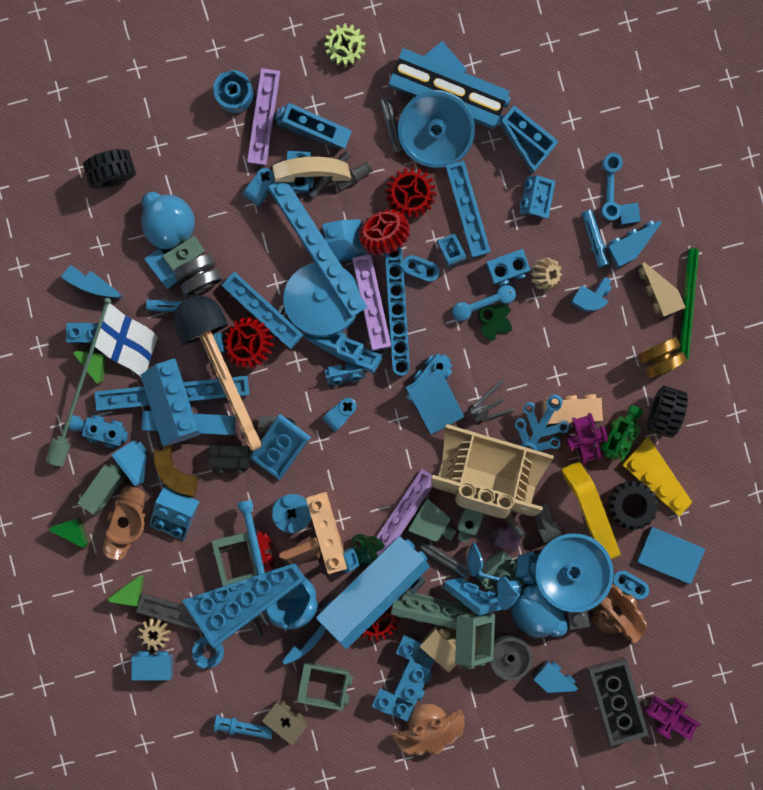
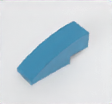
[61,265,124,299]

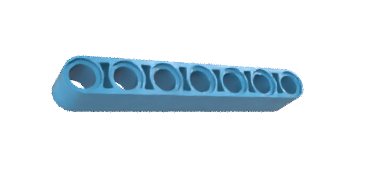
[385,247,410,376]

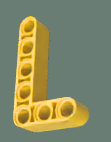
[561,461,621,560]

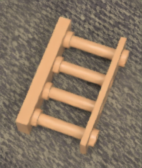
[306,491,347,574]

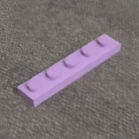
[247,68,281,166]
[352,254,391,351]
[377,469,433,556]

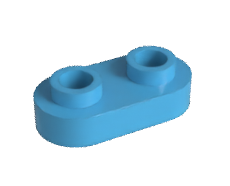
[403,255,439,282]
[612,571,649,600]

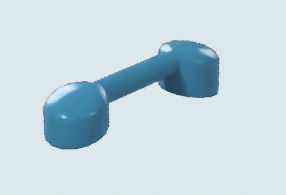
[601,153,623,221]
[452,285,516,322]

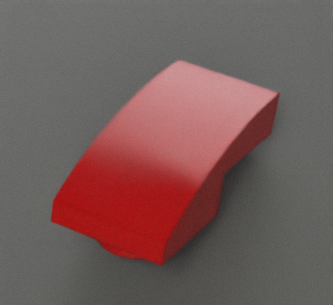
[257,530,275,572]

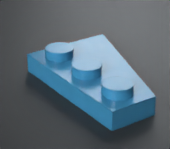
[443,578,501,616]

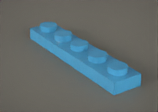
[445,161,491,258]
[222,271,304,349]

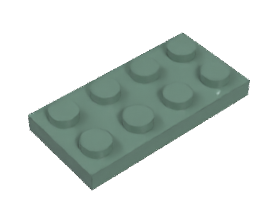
[391,591,470,630]

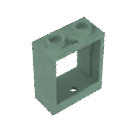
[77,464,127,515]
[211,532,257,586]
[455,612,495,669]
[297,661,353,711]

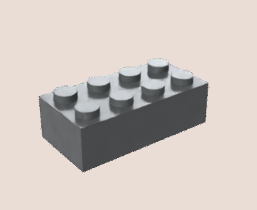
[586,657,649,746]

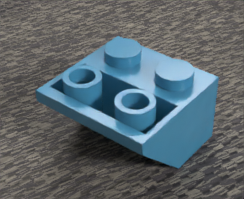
[149,486,200,540]

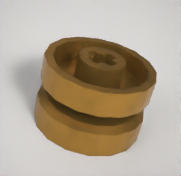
[637,337,687,379]

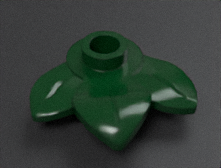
[477,304,512,341]
[351,534,385,566]

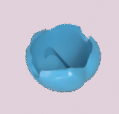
[141,192,195,250]
[263,577,318,629]
[511,582,568,638]

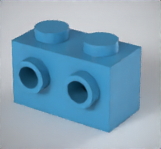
[132,651,173,680]

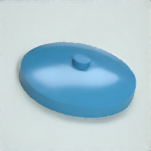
[398,90,475,168]
[283,263,360,337]
[535,533,614,612]

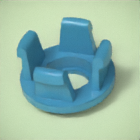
[192,636,224,669]

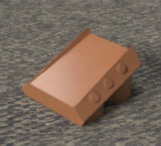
[279,537,321,565]

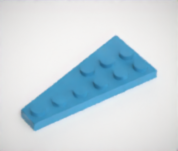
[182,563,307,648]

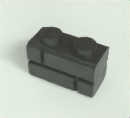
[209,445,250,473]

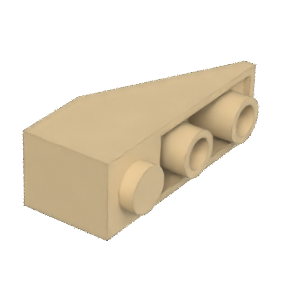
[638,262,685,318]

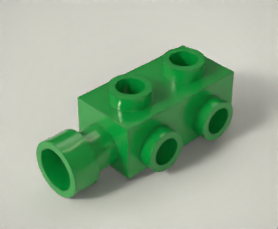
[601,404,644,461]

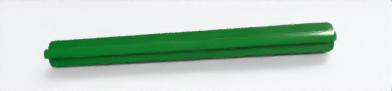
[678,248,699,361]

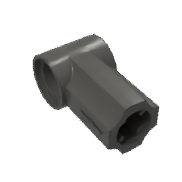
[258,415,297,433]
[534,503,561,544]

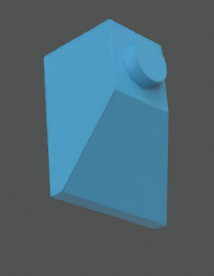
[322,219,367,263]
[111,441,148,486]

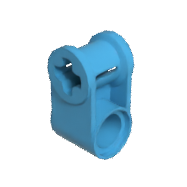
[243,168,275,206]
[322,398,357,433]

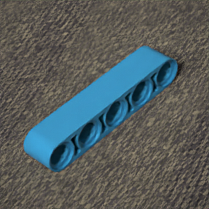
[141,411,236,435]

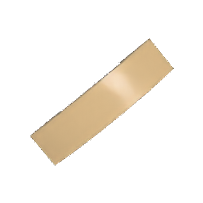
[272,157,351,183]

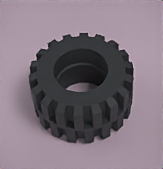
[83,149,136,189]
[648,386,688,438]
[607,481,659,530]

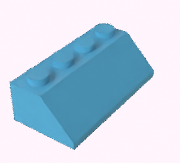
[141,358,200,447]

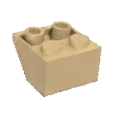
[420,625,457,672]

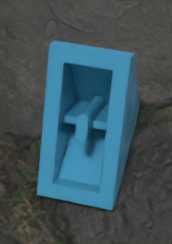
[437,234,466,268]

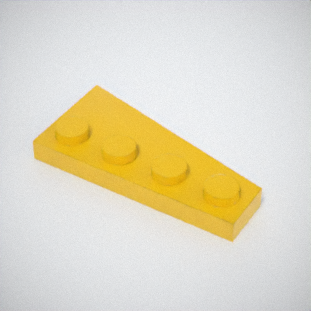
[622,436,692,517]

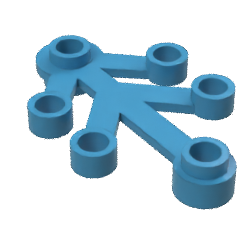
[515,394,570,451]

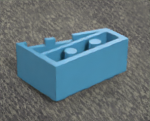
[500,106,559,175]

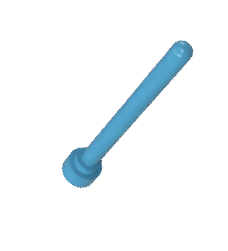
[237,500,265,575]

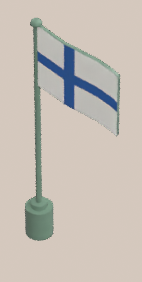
[45,298,158,467]

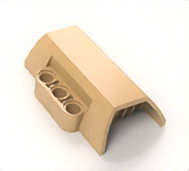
[431,424,554,518]

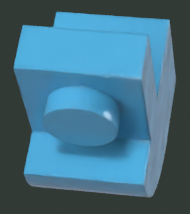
[570,277,612,312]

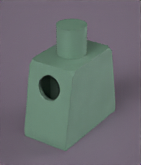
[408,498,456,542]
[457,507,484,543]

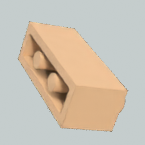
[542,394,603,424]

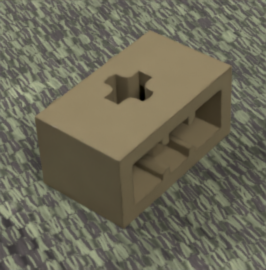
[262,700,308,745]

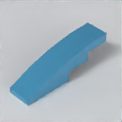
[303,332,382,374]

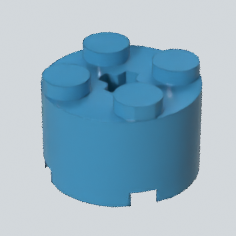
[213,70,254,114]
[272,494,311,533]

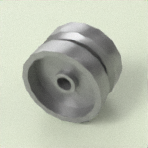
[173,254,223,296]
[489,634,533,681]

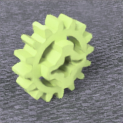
[325,23,366,67]

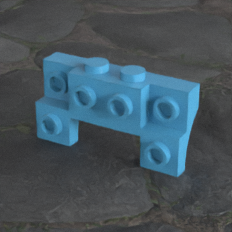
[372,635,434,721]

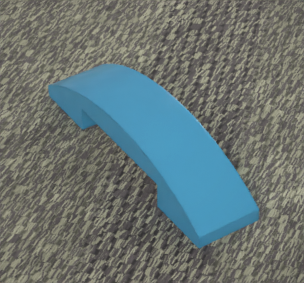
[282,599,333,664]

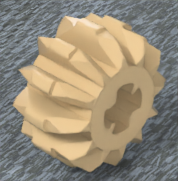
[531,258,563,291]
[137,618,171,651]

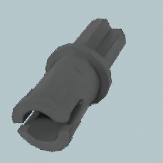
[336,162,373,190]

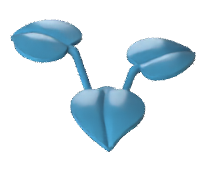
[467,542,522,610]

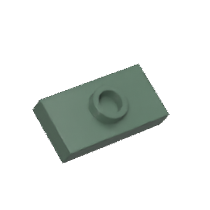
[163,235,205,273]

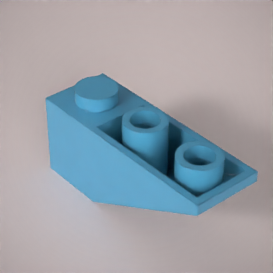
[606,220,661,269]

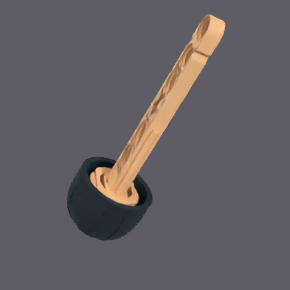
[174,296,261,451]

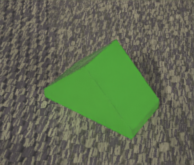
[73,351,107,384]
[108,575,144,606]

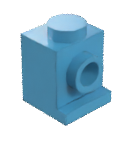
[516,552,538,584]

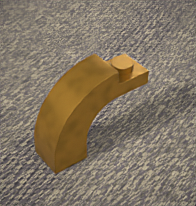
[154,442,199,496]

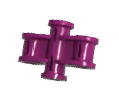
[566,413,608,465]
[644,695,701,741]

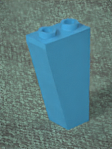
[274,103,352,150]

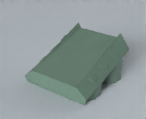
[476,550,526,597]

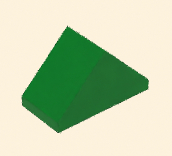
[49,518,89,548]

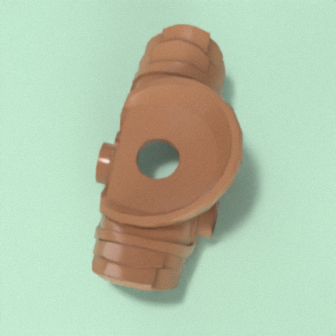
[103,486,147,560]
[591,584,647,644]
[393,704,465,755]

